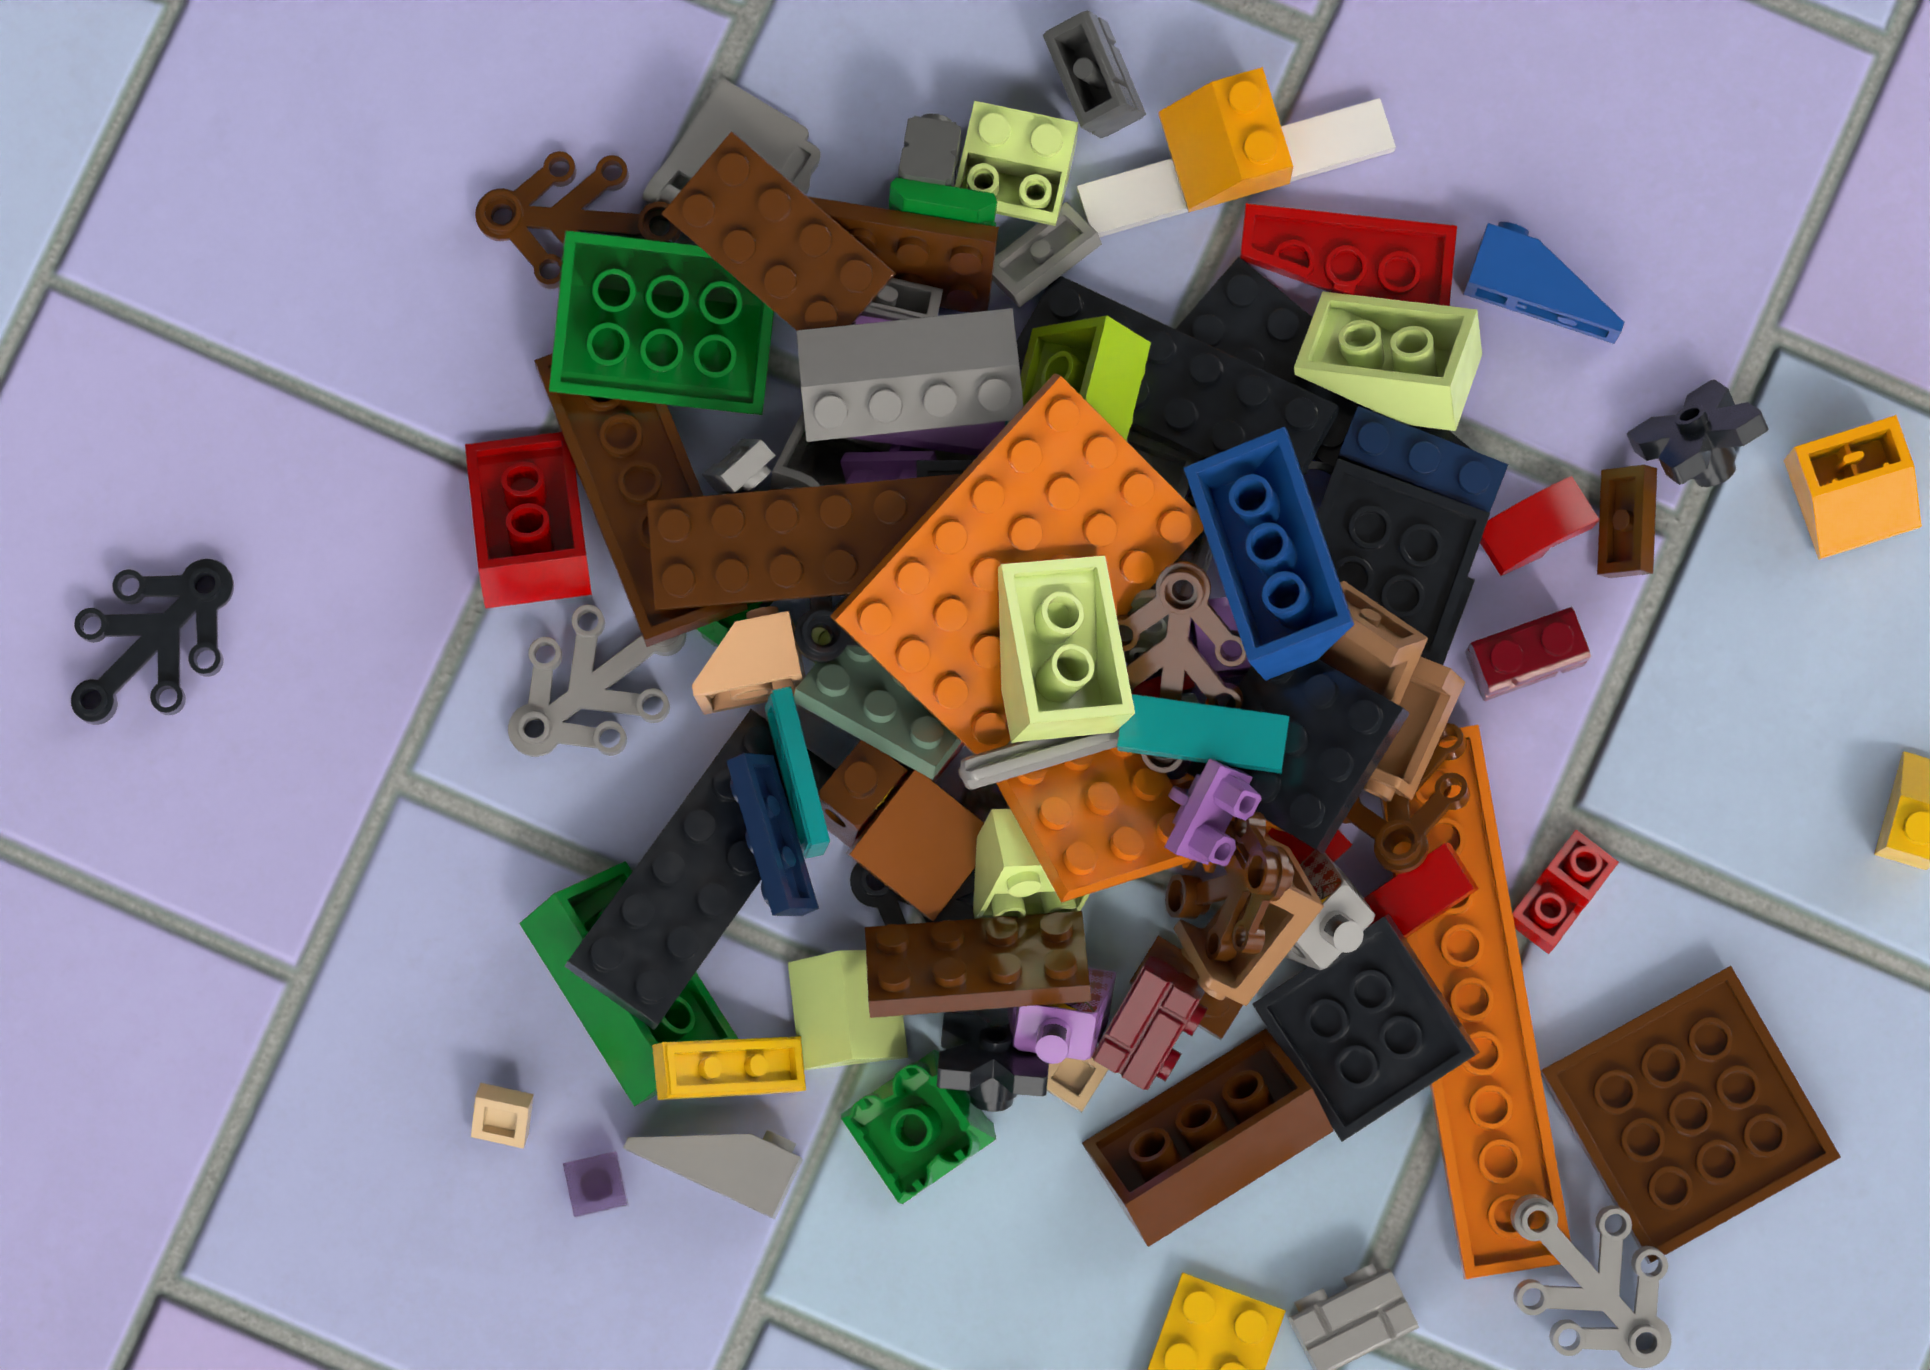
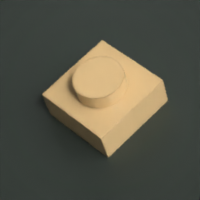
[1047,1057,1109,1113]
[471,1083,534,1149]

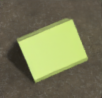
[788,950,908,1070]

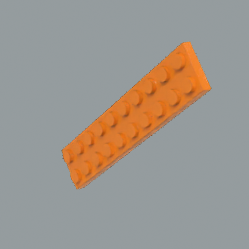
[1380,725,1571,1280]

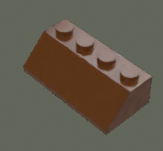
[1082,1029,1334,1247]

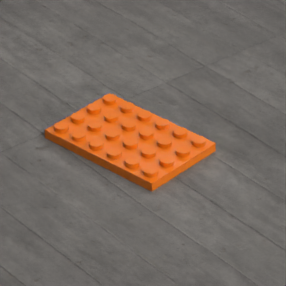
[830,373,1204,755]

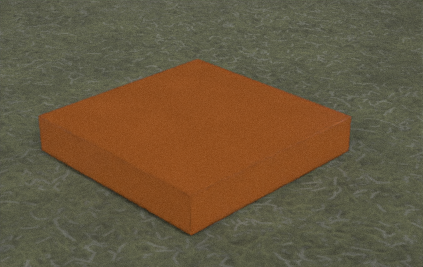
[846,769,984,921]

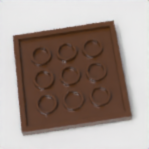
[1541,966,1841,1264]

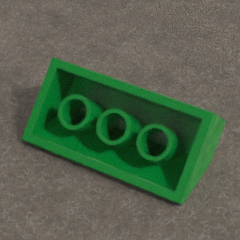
[519,861,738,1107]

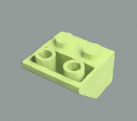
[955,101,1078,226]
[973,809,1090,919]

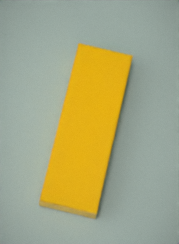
[652,1036,806,1100]

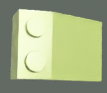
[1294,291,1482,431]
[998,556,1135,743]

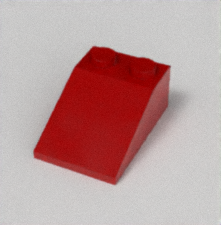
[465,432,592,609]

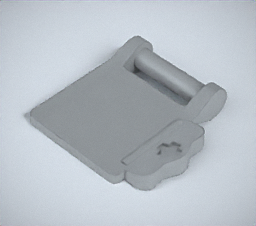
[642,80,820,204]

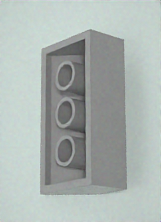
[796,308,1023,442]

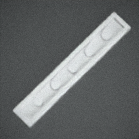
[1077,98,1396,238]

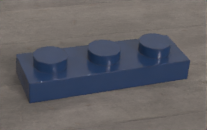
[1337,406,1509,513]
[727,753,819,916]

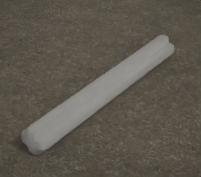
[958,692,1201,789]

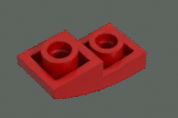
[1480,476,1600,576]
[1512,830,1619,954]

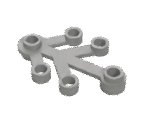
[508,604,686,757]
[1510,1194,1671,1368]

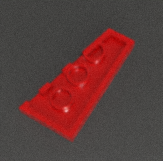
[1240,203,1457,306]

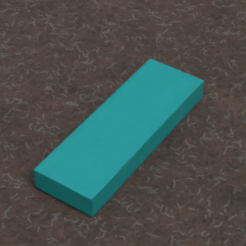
[765,686,830,859]
[1117,694,1289,774]

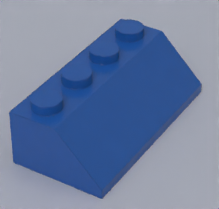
[1184,427,1354,681]

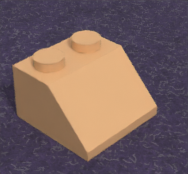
[692,606,806,715]

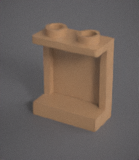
[1319,581,1428,705]
[1363,656,1465,801]
[1173,835,1324,1006]

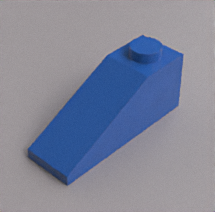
[1463,222,1625,344]

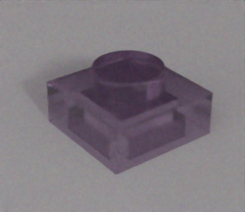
[563,1151,629,1218]

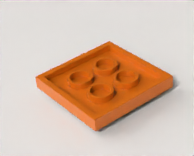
[996,747,1194,903]

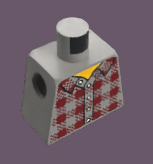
[1284,850,1375,970]

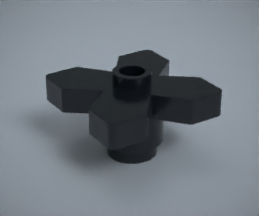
[1627,380,1769,487]
[936,1012,1049,1112]

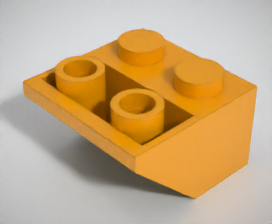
[1784,415,1922,560]

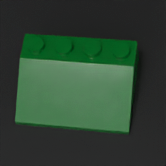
[549,230,774,415]

